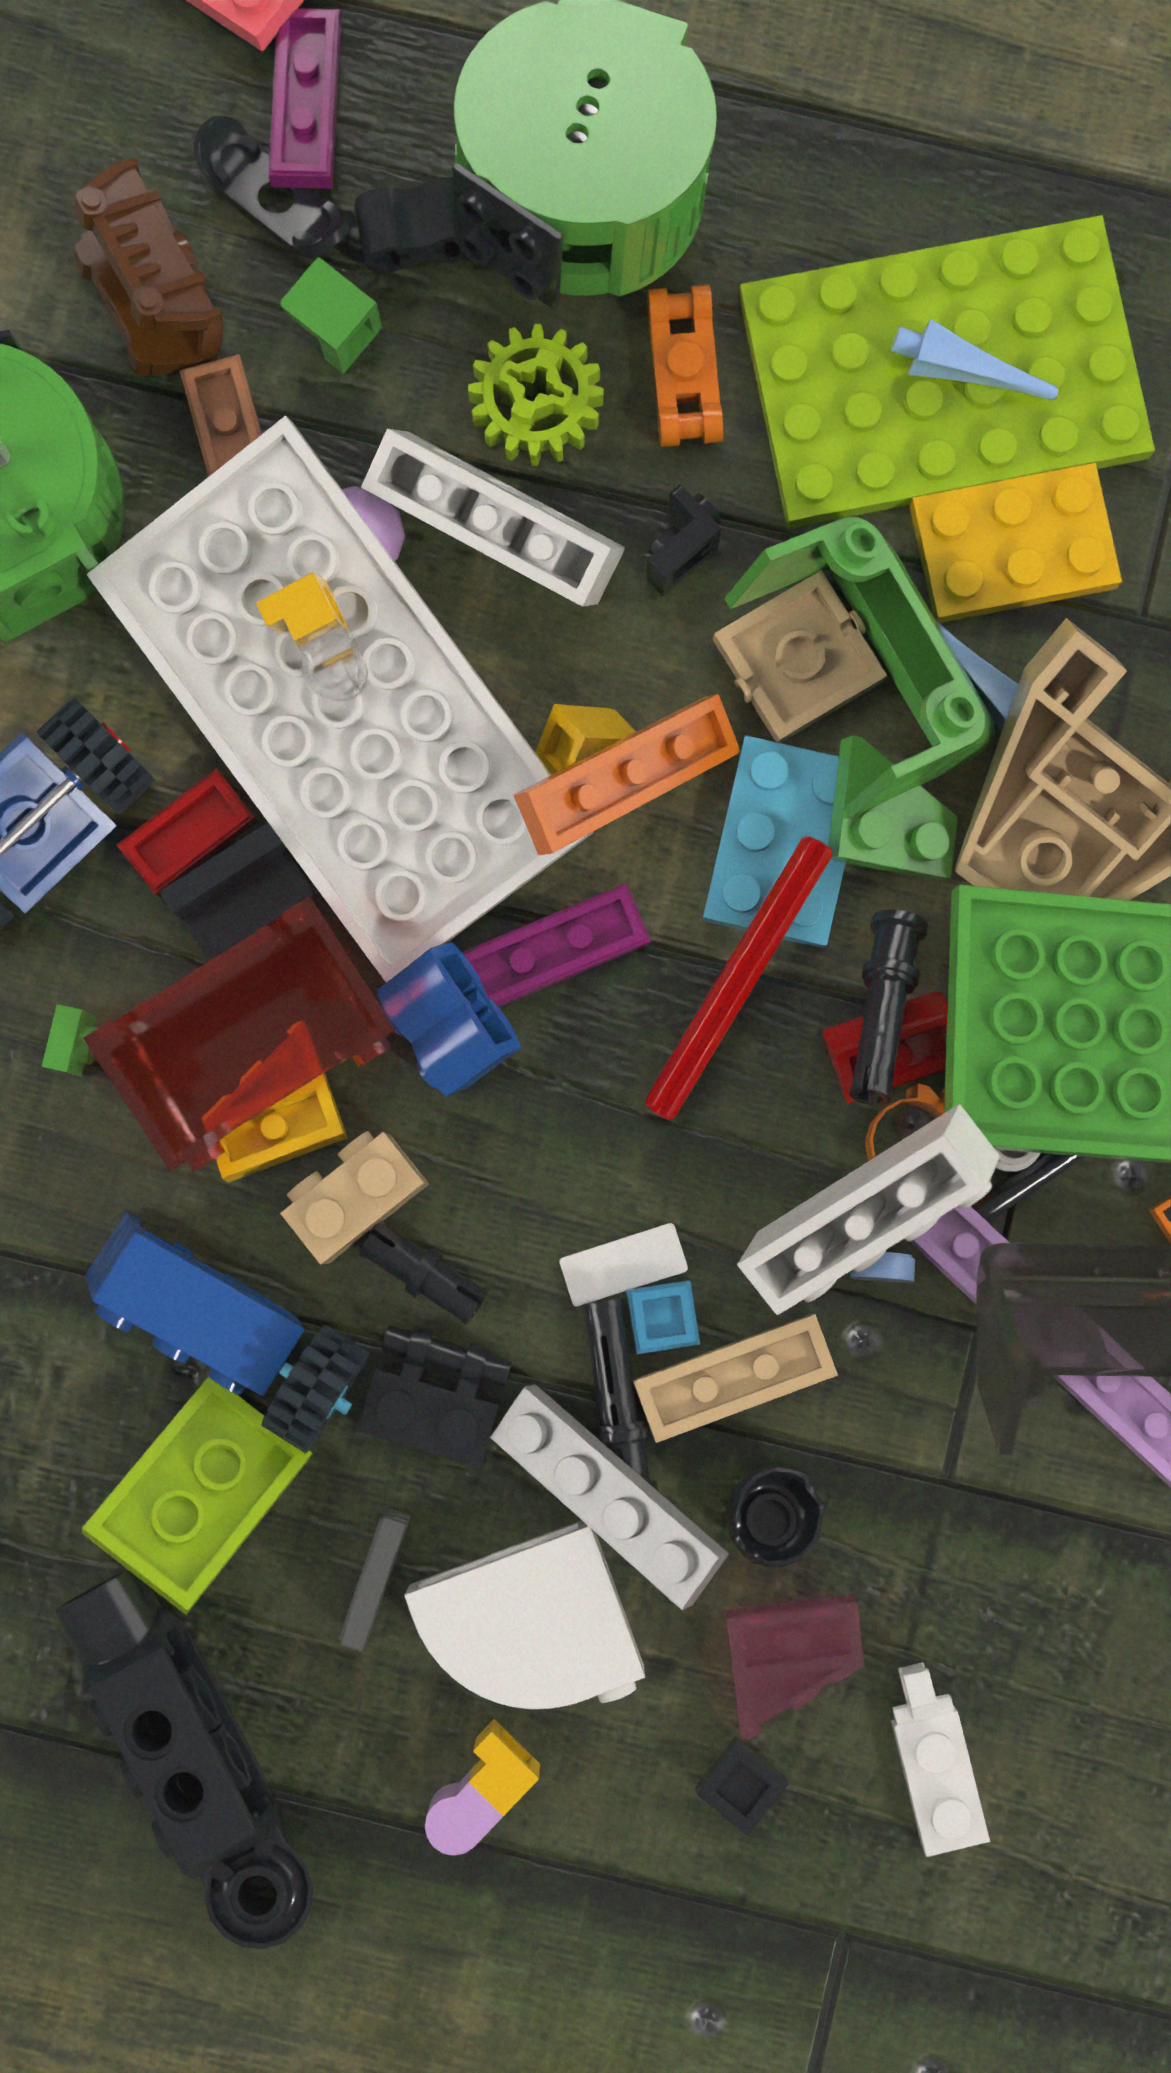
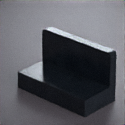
[159,823,315,961]

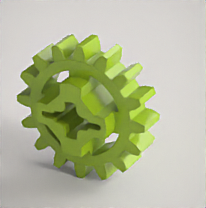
[468,324,604,466]

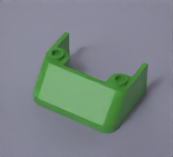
[724,517,995,818]

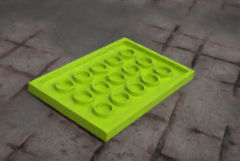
[738,215,1155,529]

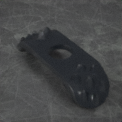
[194,115,357,259]

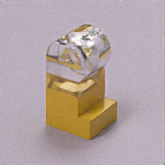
[256,572,369,702]

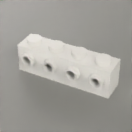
[737,1104,1000,1315]

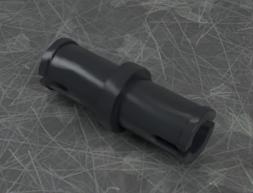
[359,1221,489,1325]

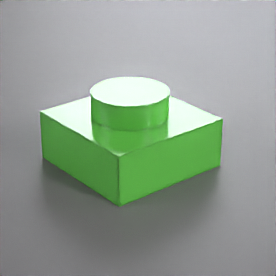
[41,1004,100,1077]

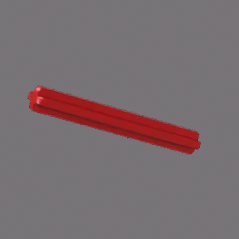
[645,836,833,1120]

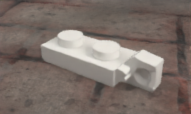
[891,1662,990,1857]

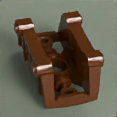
[74,158,224,376]

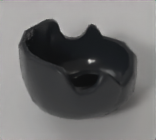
[725,1465,825,1568]

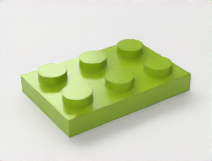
[82,1377,312,1615]

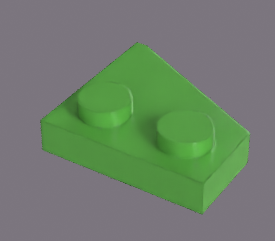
[828,735,958,881]

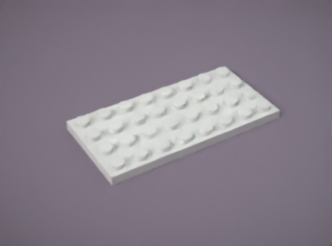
[86,416,594,983]

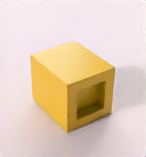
[535,704,636,775]

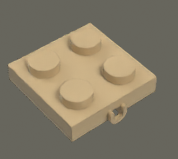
[713,570,887,743]

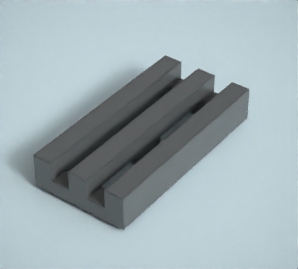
[339,1509,411,1652]

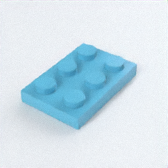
[702,735,845,949]

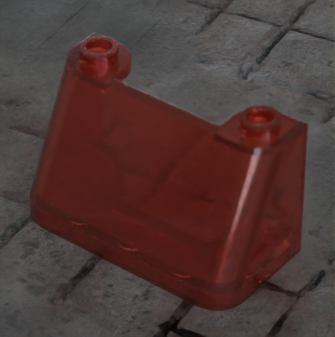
[83,896,395,1172]

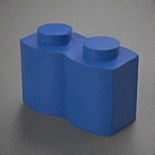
[377,942,521,1097]

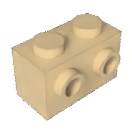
[280,1131,429,1265]

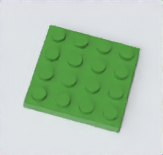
[944,885,1171,1163]

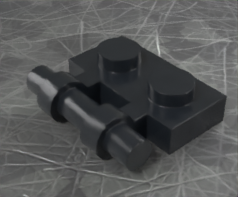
[357,1325,512,1468]

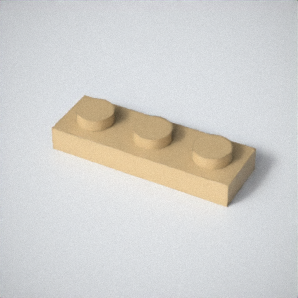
[633,1313,838,1443]

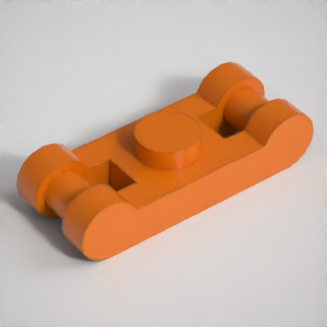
[647,284,723,447]

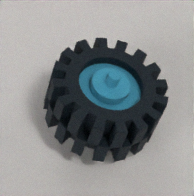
[261,1325,369,1454]

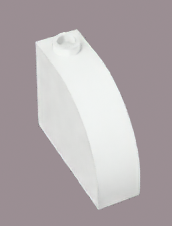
[404,1520,645,1709]

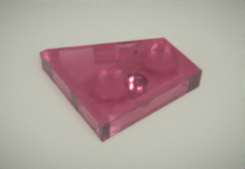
[725,1594,864,1740]

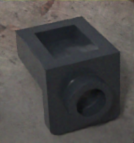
[647,484,721,596]

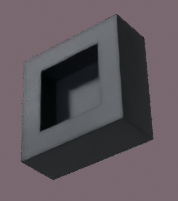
[695,1736,789,1836]

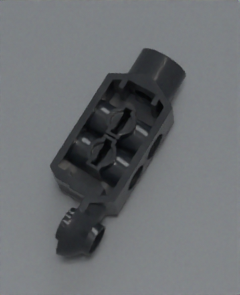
[54,1569,314,1949]

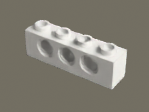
[361,429,626,607]

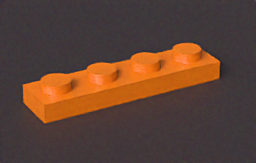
[513,694,741,855]

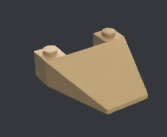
[955,618,1171,901]

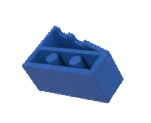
[86,1210,305,1396]

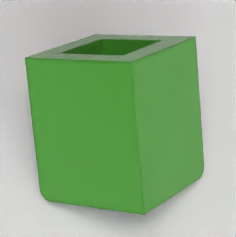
[281,257,382,374]

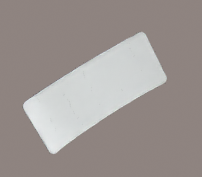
[560,1223,688,1307]

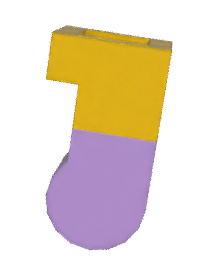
[425,1719,540,1856]

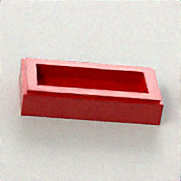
[117,768,258,897]

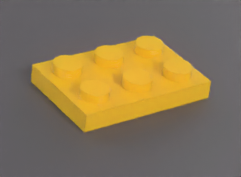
[909,462,1122,623]

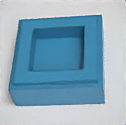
[626,1280,700,1354]

